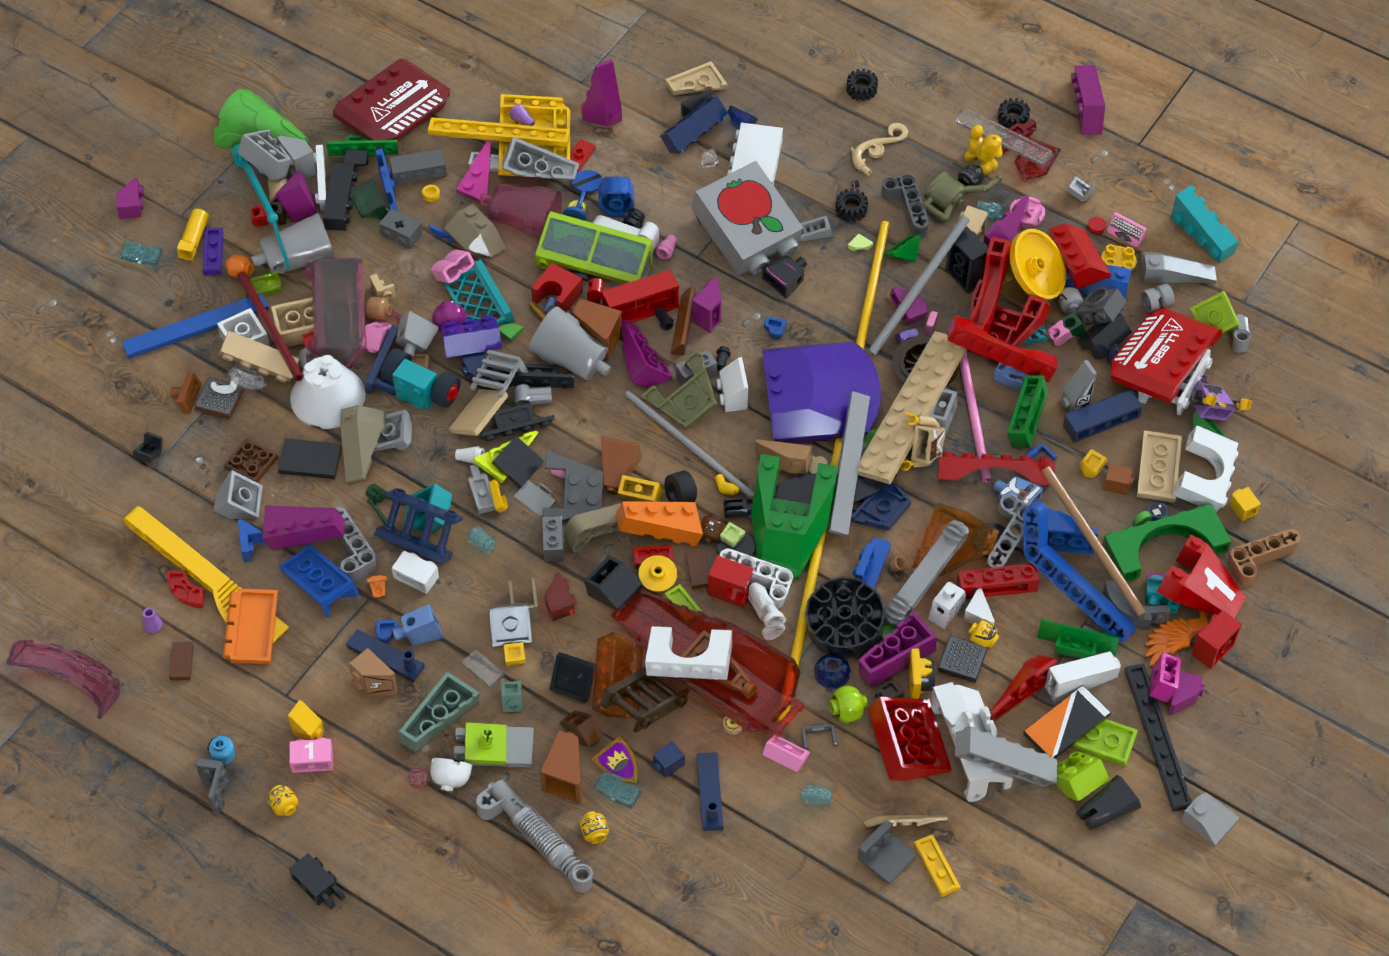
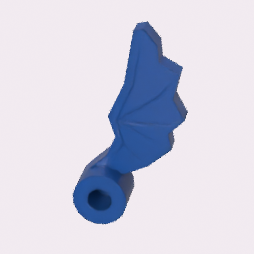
[428,224,455,243]

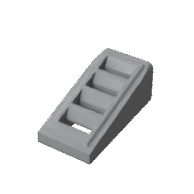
[799,215,833,242]

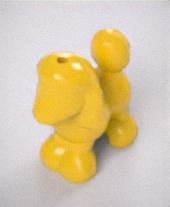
[964,125,1003,175]

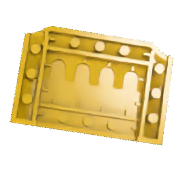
[498,94,570,177]

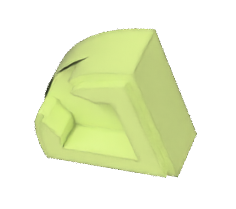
[848,234,873,251]

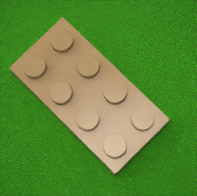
[1136,430,1182,503]

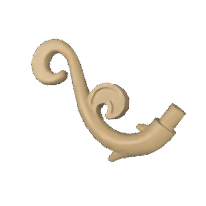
[850,123,908,176]

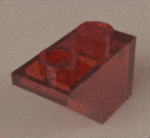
[545,572,577,621]

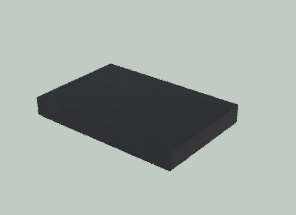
[278,438,342,479]

